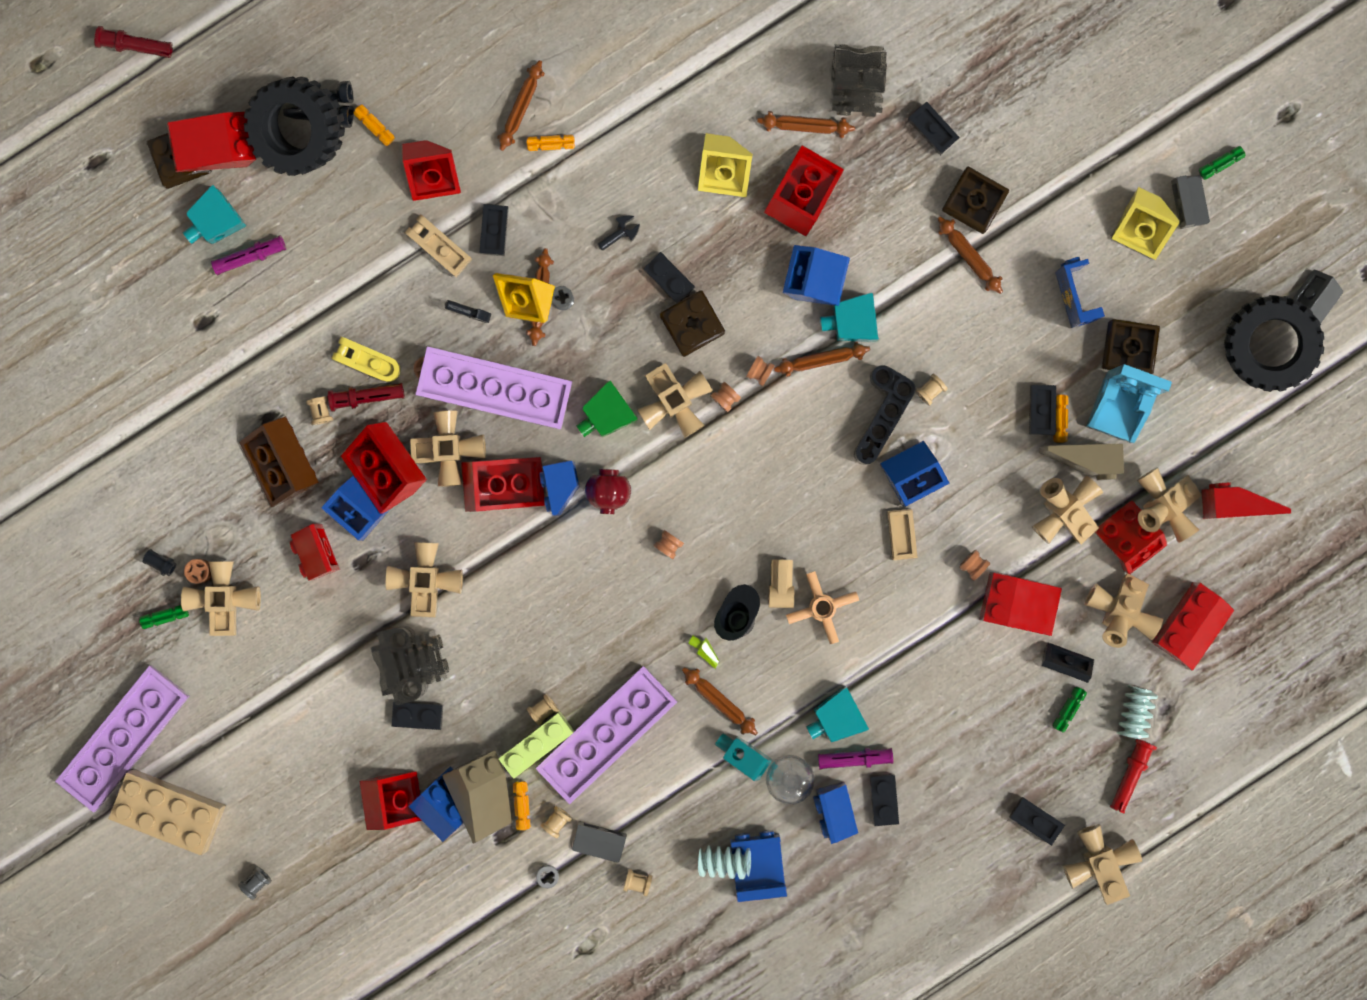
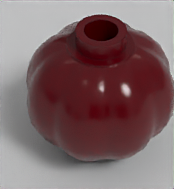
[585,469,631,514]

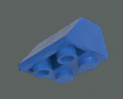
[782,245,850,306]
[880,441,950,507]
[539,461,580,516]
[322,475,391,541]
[408,766,463,842]
[813,782,858,844]

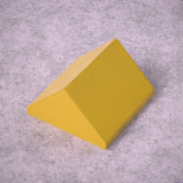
[493,273,555,323]

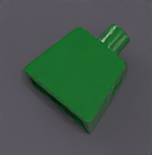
[576,380,638,438]

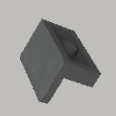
[1171,175,1210,229]
[1293,269,1343,324]
[572,821,627,863]

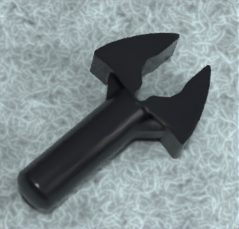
[597,215,640,251]
[445,300,492,323]

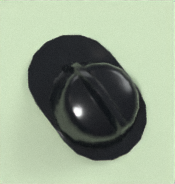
[714,584,760,641]

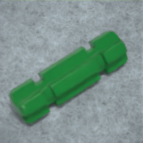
[1198,146,1246,180]
[139,605,189,629]
[1053,686,1087,733]

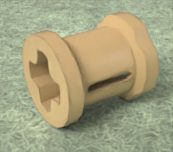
[915,373,948,406]
[306,396,333,425]
[527,694,559,726]
[540,805,573,838]
[623,869,653,896]

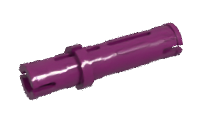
[211,235,286,276]
[818,748,894,770]

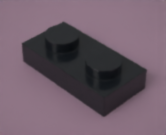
[907,101,960,156]
[479,204,509,256]
[643,252,695,304]
[1029,385,1056,435]
[1041,642,1094,683]
[391,701,443,730]
[870,774,899,826]
[1009,797,1065,846]

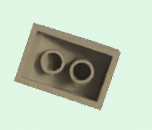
[1039,443,1124,480]
[442,750,512,844]

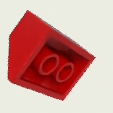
[341,422,427,514]
[1151,582,1234,671]

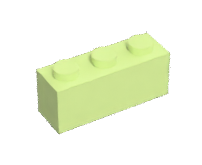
[499,711,575,779]

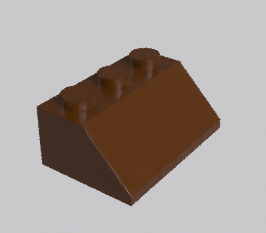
[239,416,319,508]

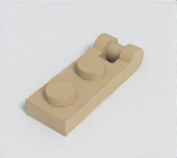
[404,214,472,278]

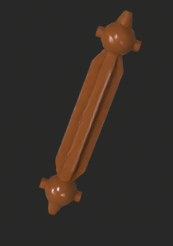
[497,60,545,151]
[757,111,855,138]
[938,216,1003,294]
[526,248,554,346]
[774,342,871,377]
[682,667,758,736]

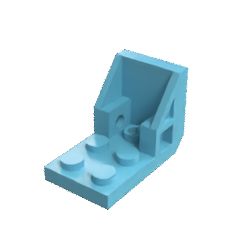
[1086,364,1172,443]

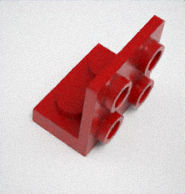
[1095,501,1167,574]

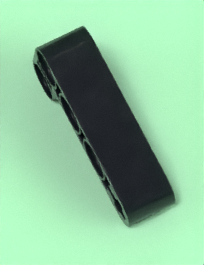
[854,365,916,465]

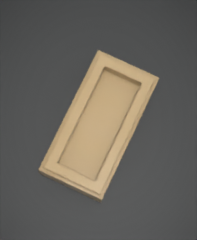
[887,509,918,560]

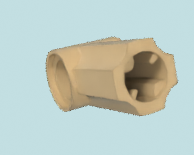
[769,560,794,608]

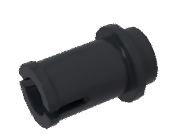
[142,549,177,576]

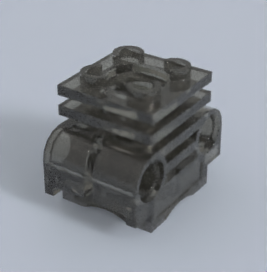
[830,44,887,117]
[370,626,449,706]

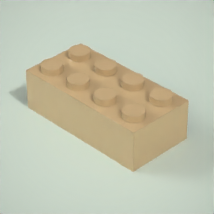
[108,769,226,856]

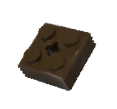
[147,133,212,189]
[942,166,1009,234]
[660,290,725,357]
[1102,319,1160,374]

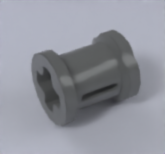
[552,286,574,310]
[238,866,272,900]

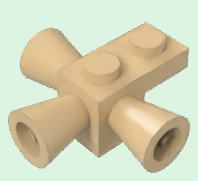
[637,363,712,438]
[410,411,486,487]
[1137,467,1202,543]
[1032,475,1103,545]
[385,542,463,618]
[181,561,261,636]
[1084,573,1163,648]
[1063,824,1142,905]

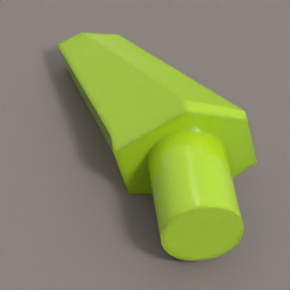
[688,635,719,669]

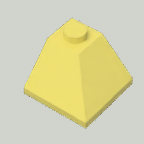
[698,133,753,197]
[1111,187,1179,260]

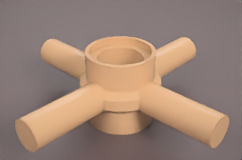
[786,571,859,644]

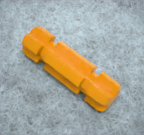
[353,104,395,146]
[527,135,575,151]
[1053,395,1068,443]
[513,781,531,830]

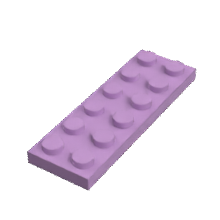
[416,346,572,430]
[55,665,190,813]
[536,666,678,805]

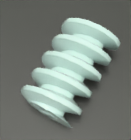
[1117,685,1158,739]
[698,845,751,880]

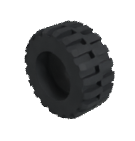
[243,76,345,176]
[1224,295,1325,392]

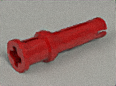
[1110,739,1157,813]

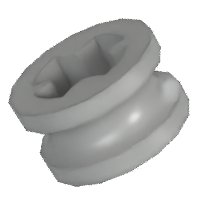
[537,865,559,889]

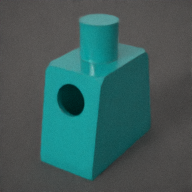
[182,185,247,244]
[820,293,879,342]
[806,686,869,742]
[715,733,773,781]

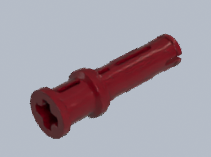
[94,26,173,58]
[328,383,405,412]

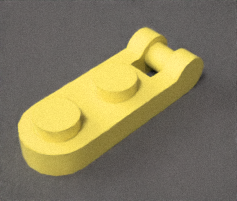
[331,336,400,382]

